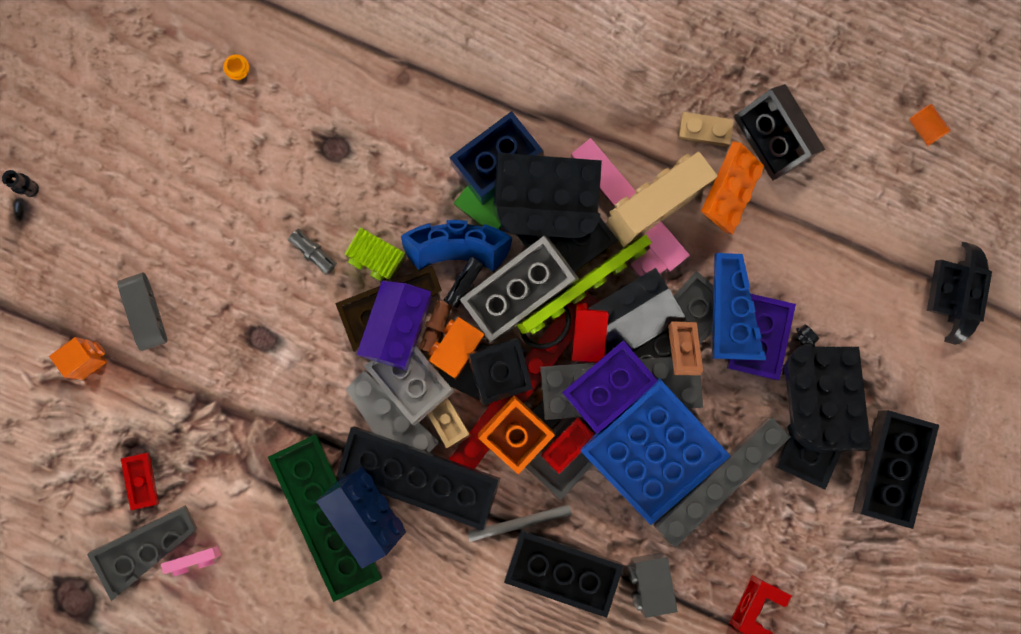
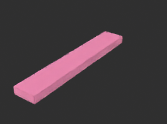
[571,138,690,272]

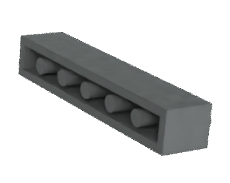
[653,418,790,548]

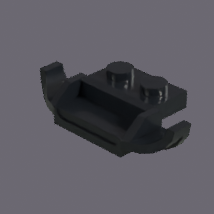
[926,242,992,345]

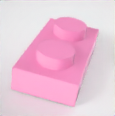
[161,546,221,577]

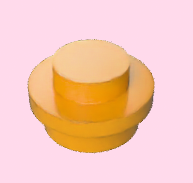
[223,54,249,80]

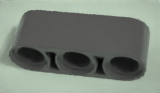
[117,272,167,351]

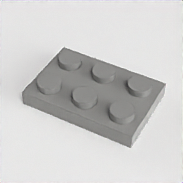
[364,346,455,426]

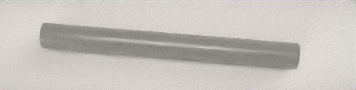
[467,505,572,542]

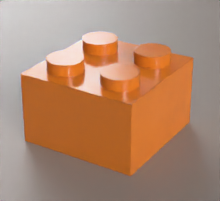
[478,395,555,474]

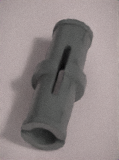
[288,229,337,275]

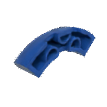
[401,220,512,272]

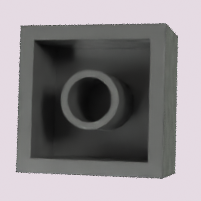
[627,552,678,618]

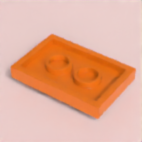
[701,141,764,235]

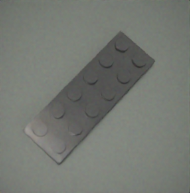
[540,357,703,420]

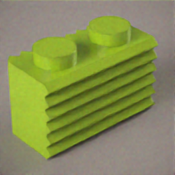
[345,227,407,282]

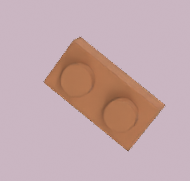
[668,322,703,376]

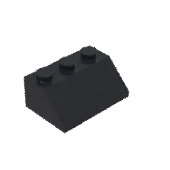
[733,84,826,181]
[588,268,687,352]

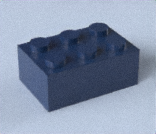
[449,111,544,205]
[316,466,406,568]

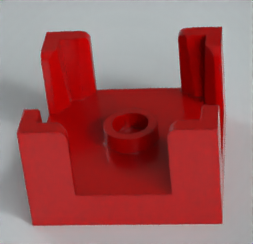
[729,575,792,634]

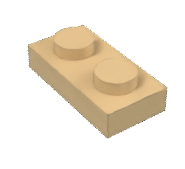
[678,112,734,147]
[428,397,471,449]

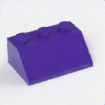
[357,281,432,371]

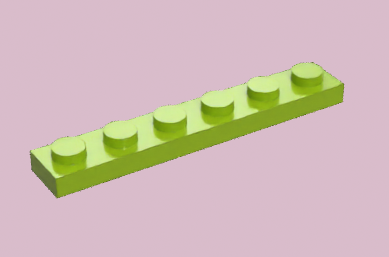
[516,234,652,334]

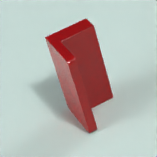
[572,303,609,363]

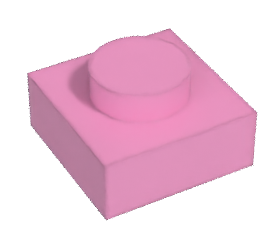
[630,248,667,277]

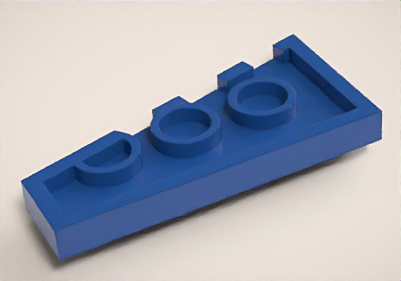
[712,253,766,360]

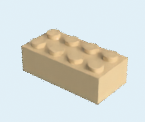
[606,151,718,248]

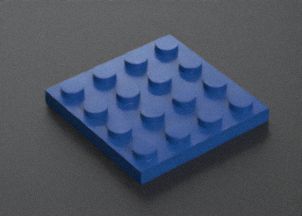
[580,378,731,525]

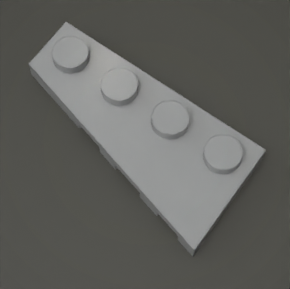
[346,370,440,453]

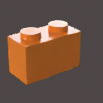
[428,317,485,379]
[49,337,108,380]

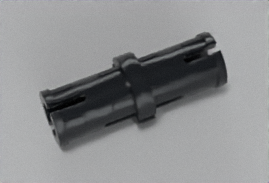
[2,170,39,197]
[444,256,485,308]

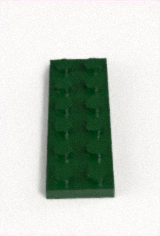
[268,434,383,602]

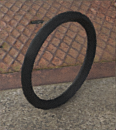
[519,305,571,349]

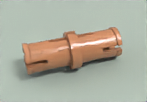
[419,300,452,352]

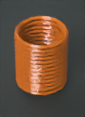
[908,104,951,146]

